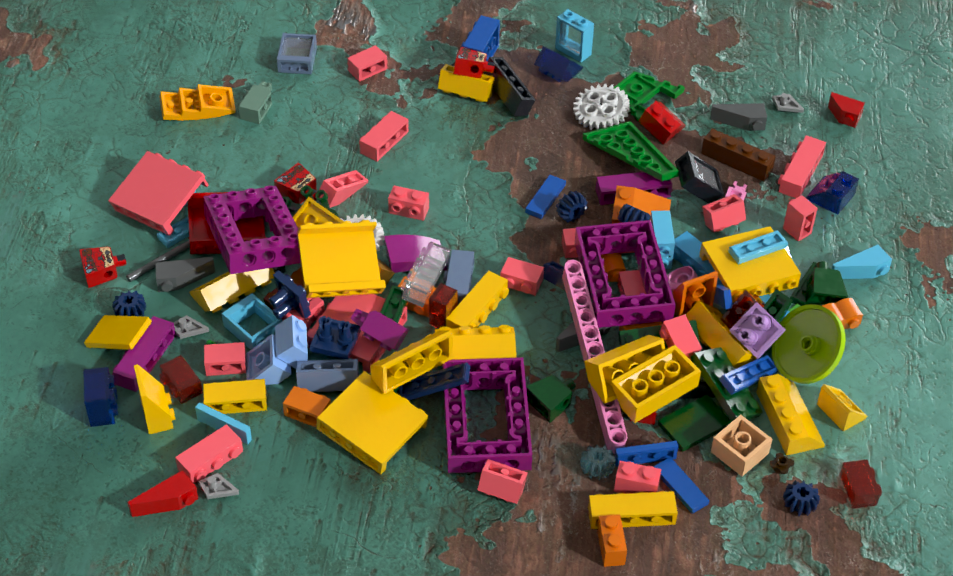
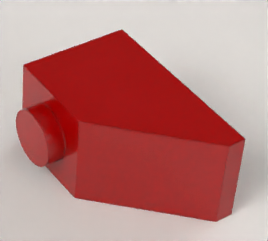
[828,92,865,128]

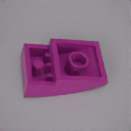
[384,234,447,276]

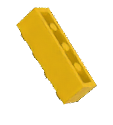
[446,271,509,329]
[588,491,678,529]

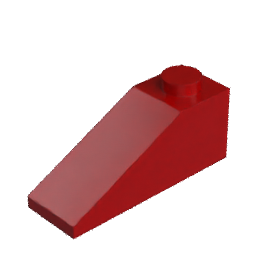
[127,470,198,517]

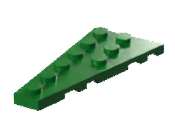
[583,121,678,181]

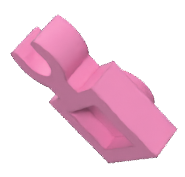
[725,181,747,201]

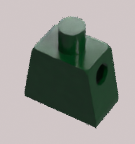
[806,261,848,305]
[526,375,576,423]

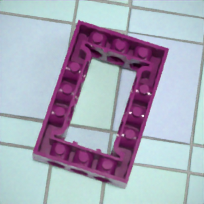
[203,186,301,274]
[575,220,675,328]
[443,357,532,473]

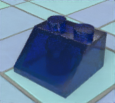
[534,46,583,82]
[806,171,859,215]

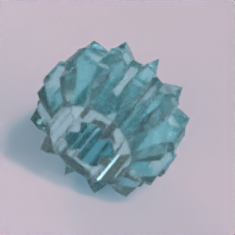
[580,444,616,480]

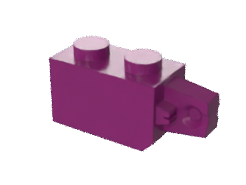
[351,308,409,351]

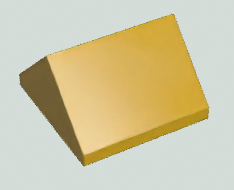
[817,384,868,432]

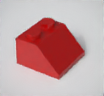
[638,101,686,145]

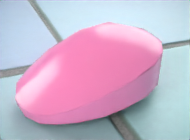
[667,266,698,291]

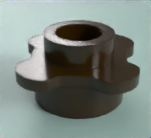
[769,453,794,474]

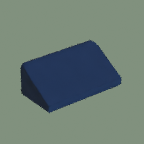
[543,261,573,291]

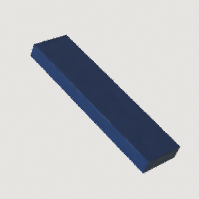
[398,362,470,400]

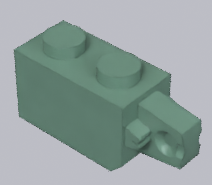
[238,81,272,124]

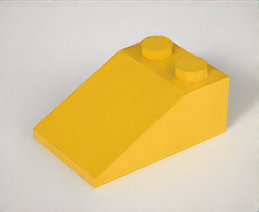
[134,364,176,434]

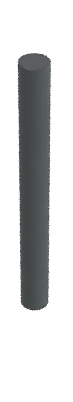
[126,240,190,282]

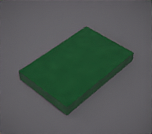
[658,395,732,452]

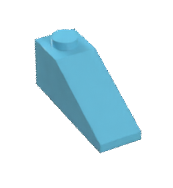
[832,245,892,279]

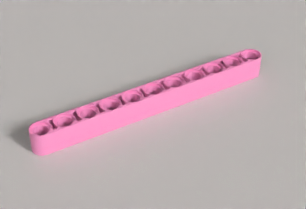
[562,260,627,454]

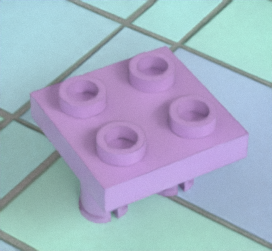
[729,302,786,359]

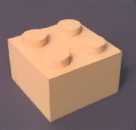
[711,415,772,477]

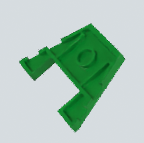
[614,71,685,125]

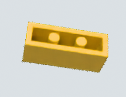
[438,64,495,102]
[204,379,267,414]

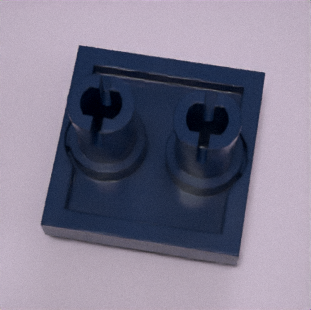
[269,270,311,320]
[310,316,361,359]

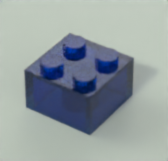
[83,367,119,427]

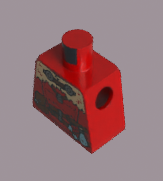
[453,47,495,78]
[274,163,317,204]
[79,247,127,288]

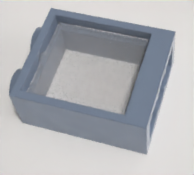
[277,33,317,74]

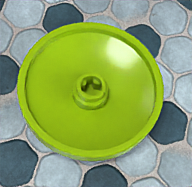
[772,304,846,384]

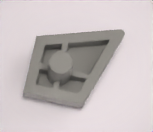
[772,93,804,113]
[173,315,209,339]
[198,473,239,499]

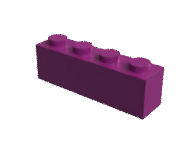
[596,172,673,205]
[112,316,176,392]

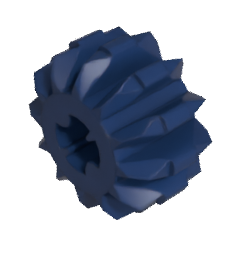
[556,191,588,222]
[618,204,651,223]
[112,290,146,316]
[783,480,820,516]

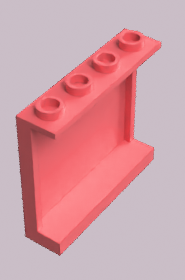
[108,151,209,236]
[307,294,407,373]

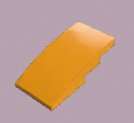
[159,84,236,120]

